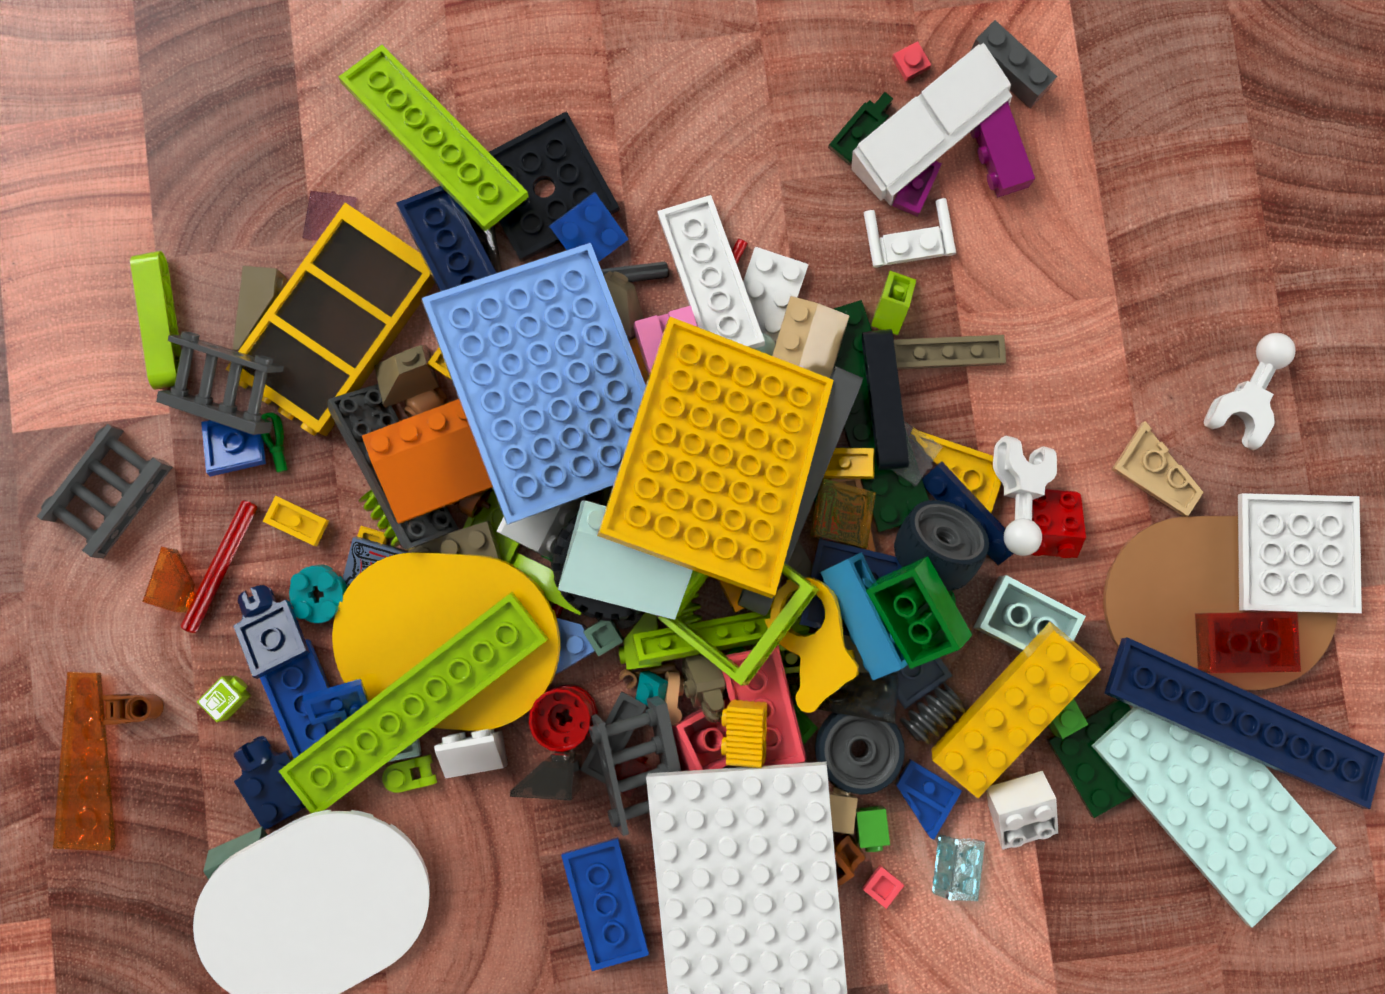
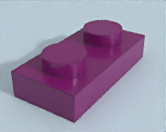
[892,161,942,217]

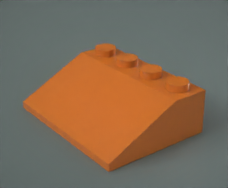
[362,399,493,524]

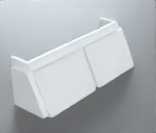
[851,43,1012,206]

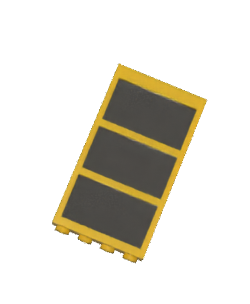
[226,203,435,436]

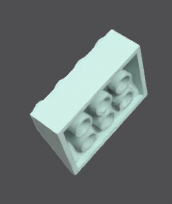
[558,501,693,620]

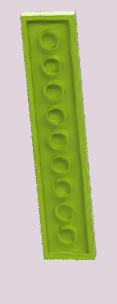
[279,592,548,814]

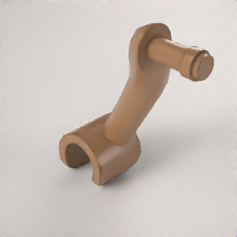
[619,663,683,689]

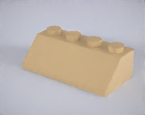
[772,296,850,378]

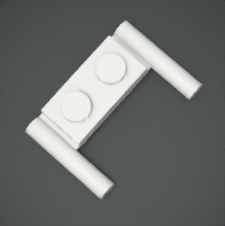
[864,198,956,268]

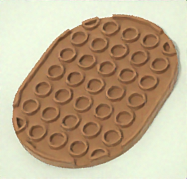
[1103,516,1338,690]

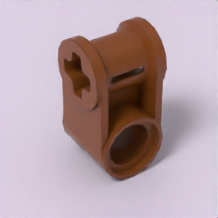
[102,694,164,725]

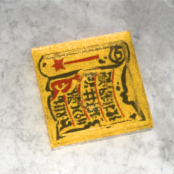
[810,479,876,549]

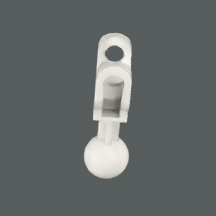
[1204,333,1296,451]
[993,436,1057,556]

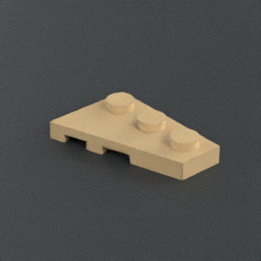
[1111,421,1204,517]

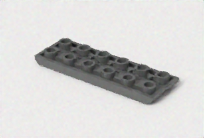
[327,384,459,550]

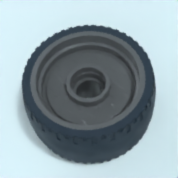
[894,500,989,591]
[815,704,905,795]

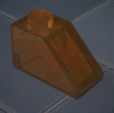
[142,546,195,613]

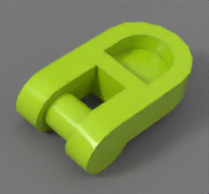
[382,754,437,793]

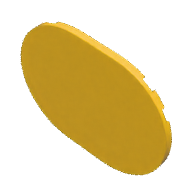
[332,552,560,731]

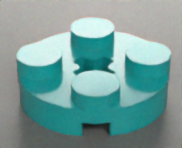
[289,564,347,623]

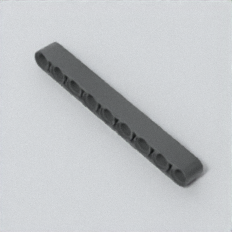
[738,366,863,616]

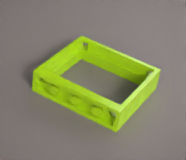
[658,562,819,686]

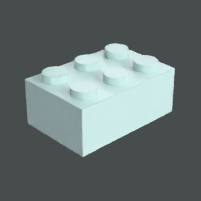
[973,575,1086,652]

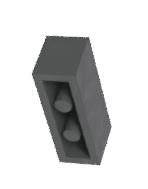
[971,20,1057,109]

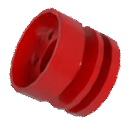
[529,684,599,752]

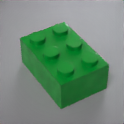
[866,556,972,669]

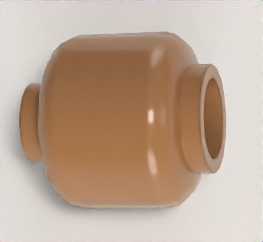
[403,387,447,418]

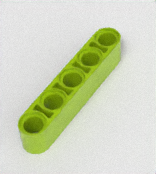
[130,251,181,390]

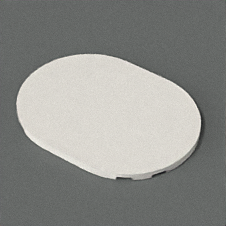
[193,810,430,994]

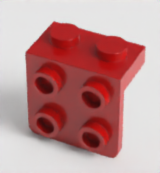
[1031,489,1086,558]

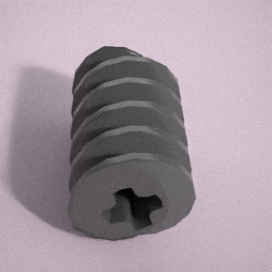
[899,682,966,744]

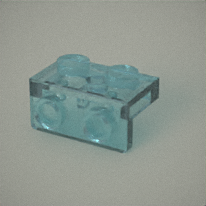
[932,835,985,901]

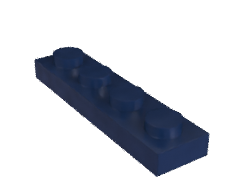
[922,461,1014,566]

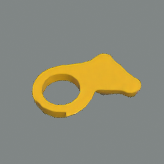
[765,578,859,713]

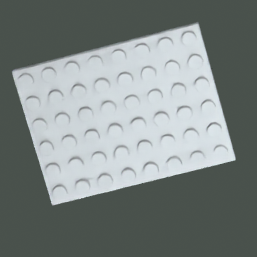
[646,762,848,994]

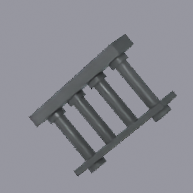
[156,331,284,435]
[37,424,173,559]
[589,696,681,836]

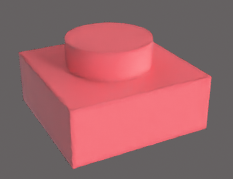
[892,41,931,82]
[862,865,905,909]

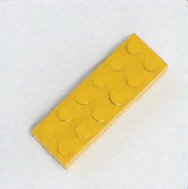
[931,622,1101,798]

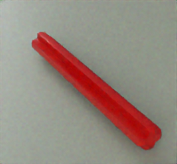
[181,500,257,633]

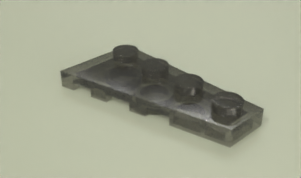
[786,672,899,724]

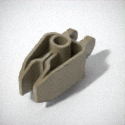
[682,654,727,723]

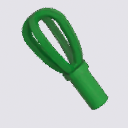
[260,412,288,473]

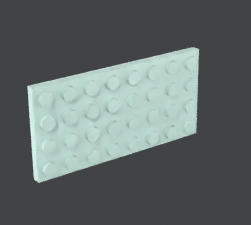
[1092,707,1336,927]

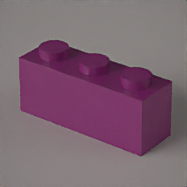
[970,101,1035,198]

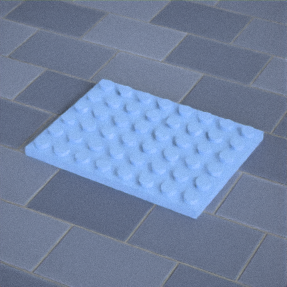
[422,243,646,525]

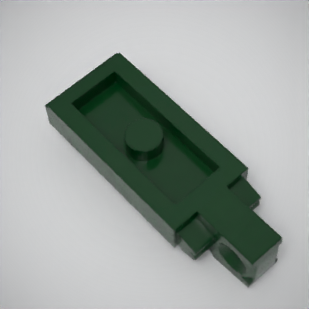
[828,92,893,165]

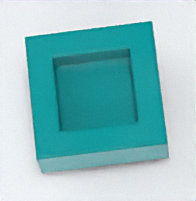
[636,670,668,706]

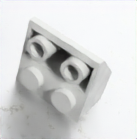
[434,729,508,779]
[986,771,1058,850]

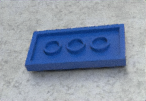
[260,639,343,759]
[561,837,650,971]

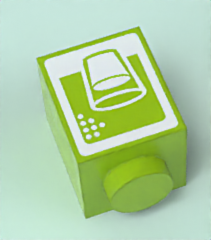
[197,675,252,722]

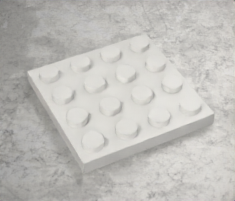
[1238,493,1362,613]

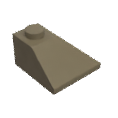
[604,271,644,341]
[374,345,439,408]

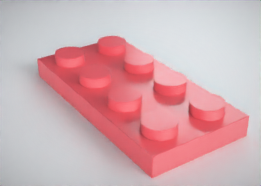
[722,645,807,766]

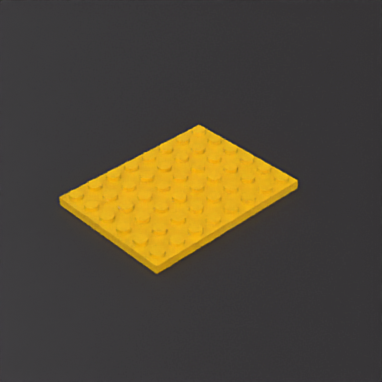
[597,317,834,598]

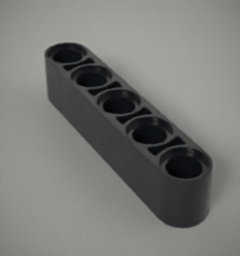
[862,329,909,471]

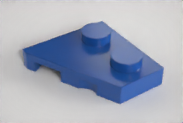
[895,759,962,840]

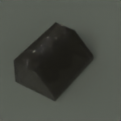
[510,749,582,801]

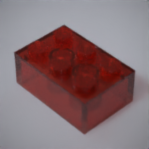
[1195,612,1301,673]

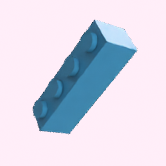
[820,552,908,680]

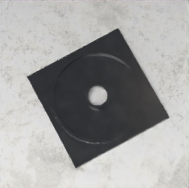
[489,111,620,262]

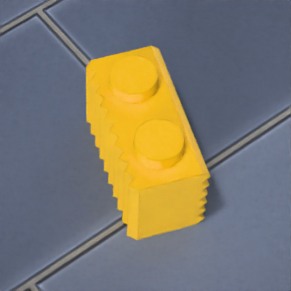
[721,699,767,768]

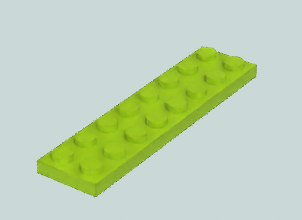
[339,44,529,232]

